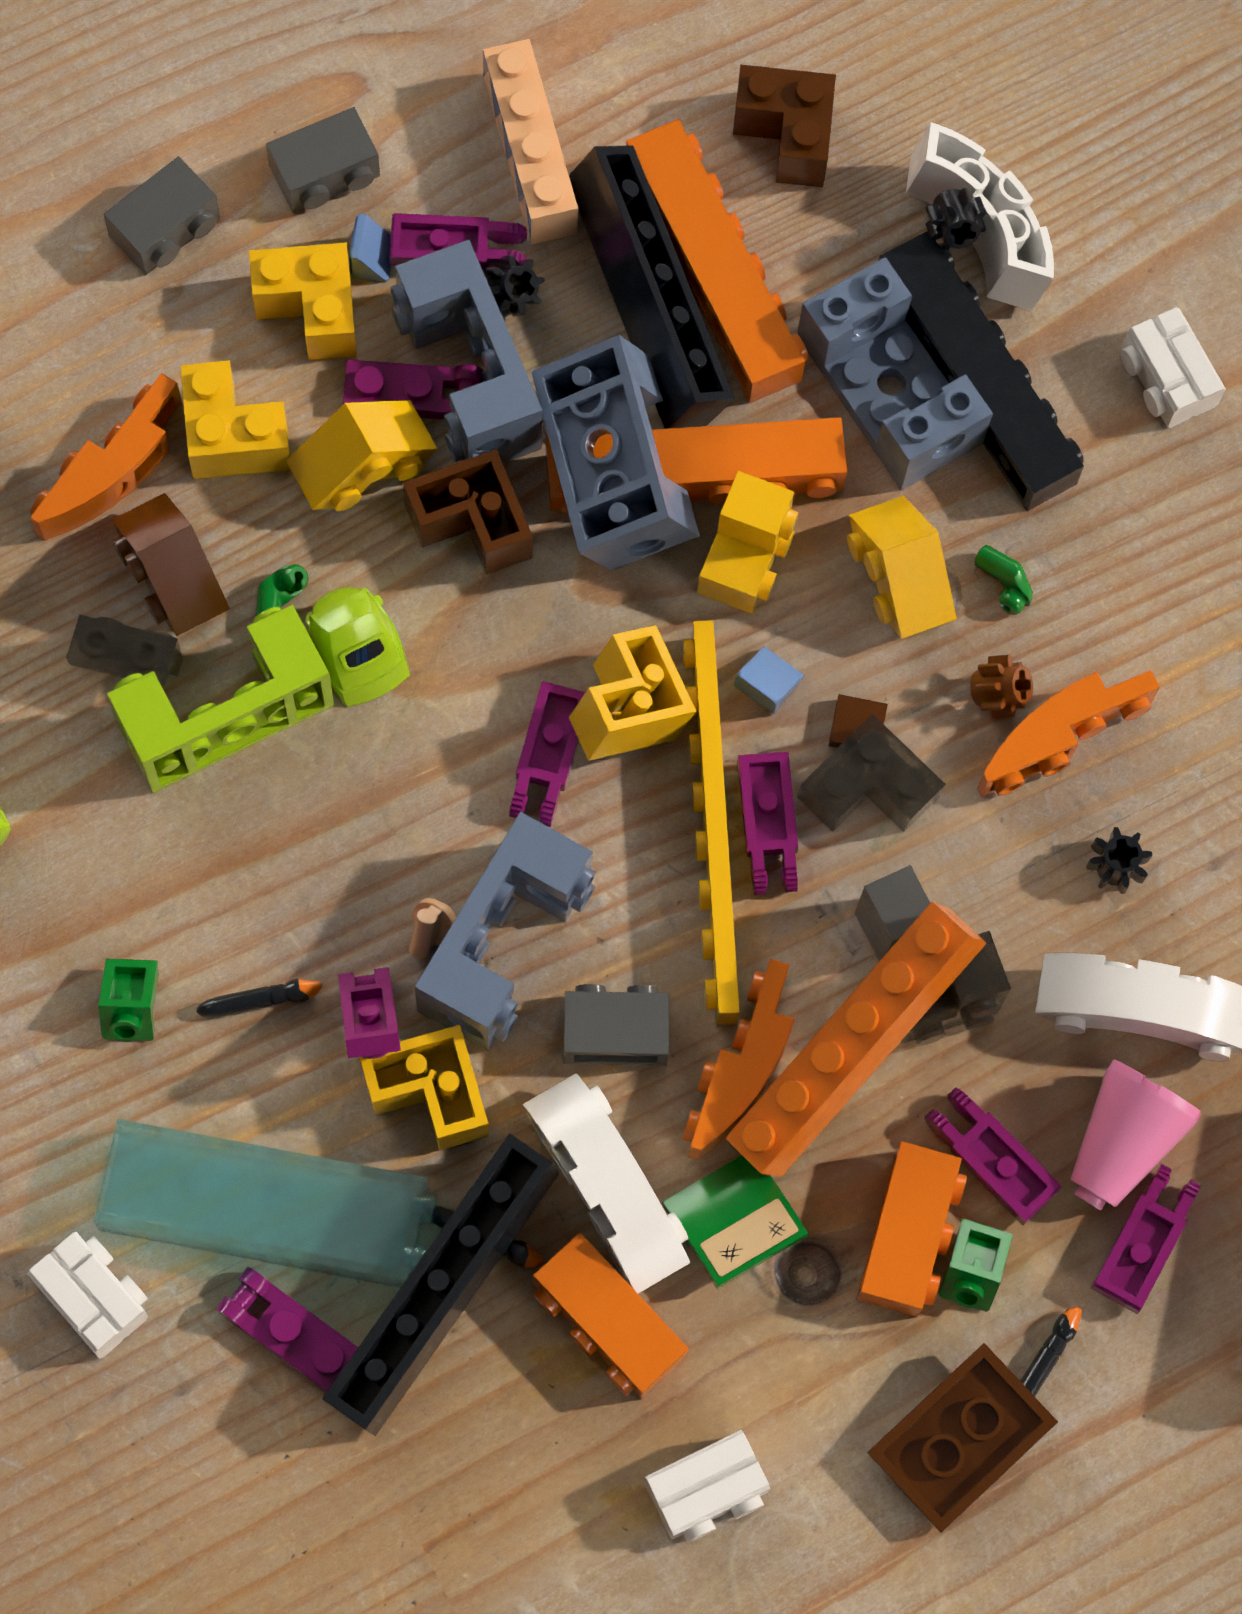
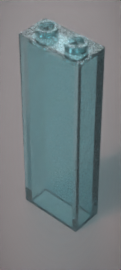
[94,1119,437,1288]

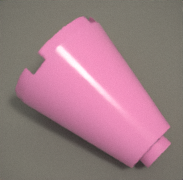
[1070,1059,1202,1211]

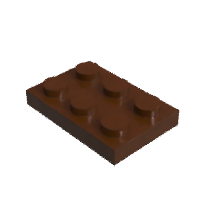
[867,1343,1058,1533]

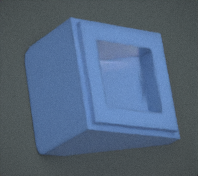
[349,213,391,283]
[734,646,804,715]

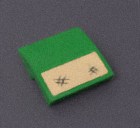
[662,1155,808,1290]

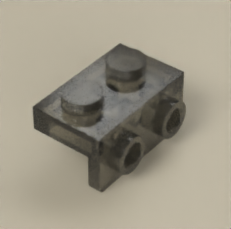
[66,614,183,687]

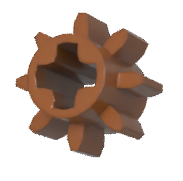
[970,654,1033,718]

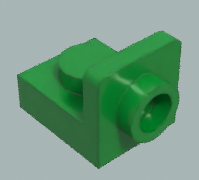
[98,958,159,1042]
[939,1218,1013,1312]

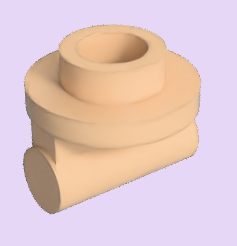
[409,898,456,959]

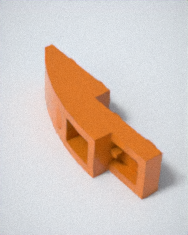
[30,373,182,541]
[977,670,1160,797]
[682,958,795,1160]

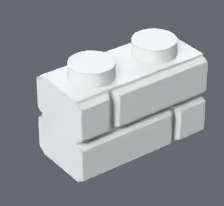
[1120,307,1226,428]
[27,1232,149,1359]
[644,1430,770,1543]

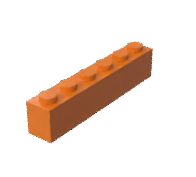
[626,119,808,404]
[545,417,847,514]
[725,901,987,1177]

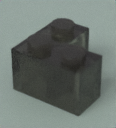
[797,714,946,832]
[901,931,1011,1046]

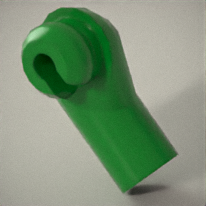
[974,545,1033,615]
[256,564,309,616]

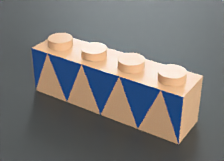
[483,39,578,245]

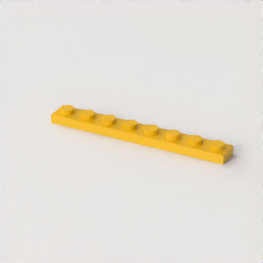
[683,620,740,1025]

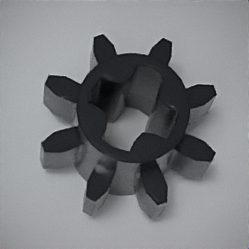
[925,187,987,250]
[484,255,545,317]
[1086,827,1153,894]

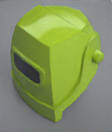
[305,587,410,707]

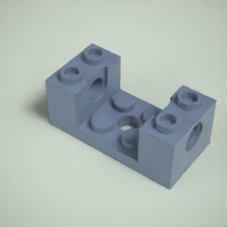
[390,240,543,463]
[797,257,993,491]
[531,335,700,571]
[414,812,596,1051]

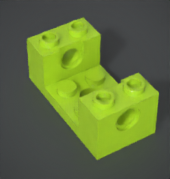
[107,604,334,793]

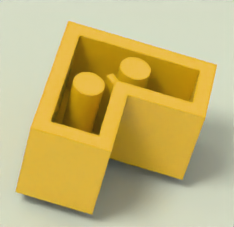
[249,242,357,361]
[180,360,290,479]
[286,400,438,511]
[697,471,799,614]
[847,496,957,639]
[569,625,696,761]
[359,1025,489,1151]

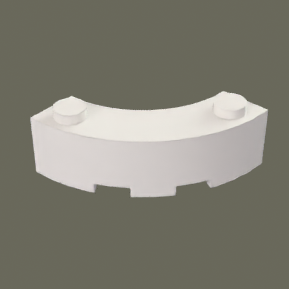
[906,122,1054,311]
[1035,953,1242,1061]
[523,1073,690,1293]

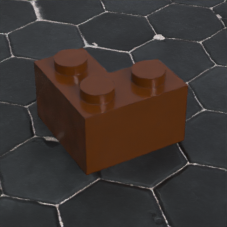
[733,64,836,187]
[403,449,533,574]
[112,493,230,636]

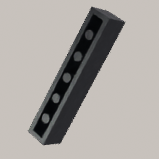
[569,145,735,429]
[878,231,1084,511]
[322,1133,560,1436]

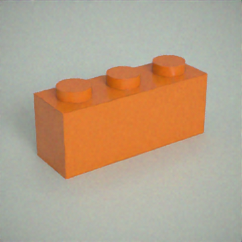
[856,1141,967,1317]
[533,1232,689,1400]

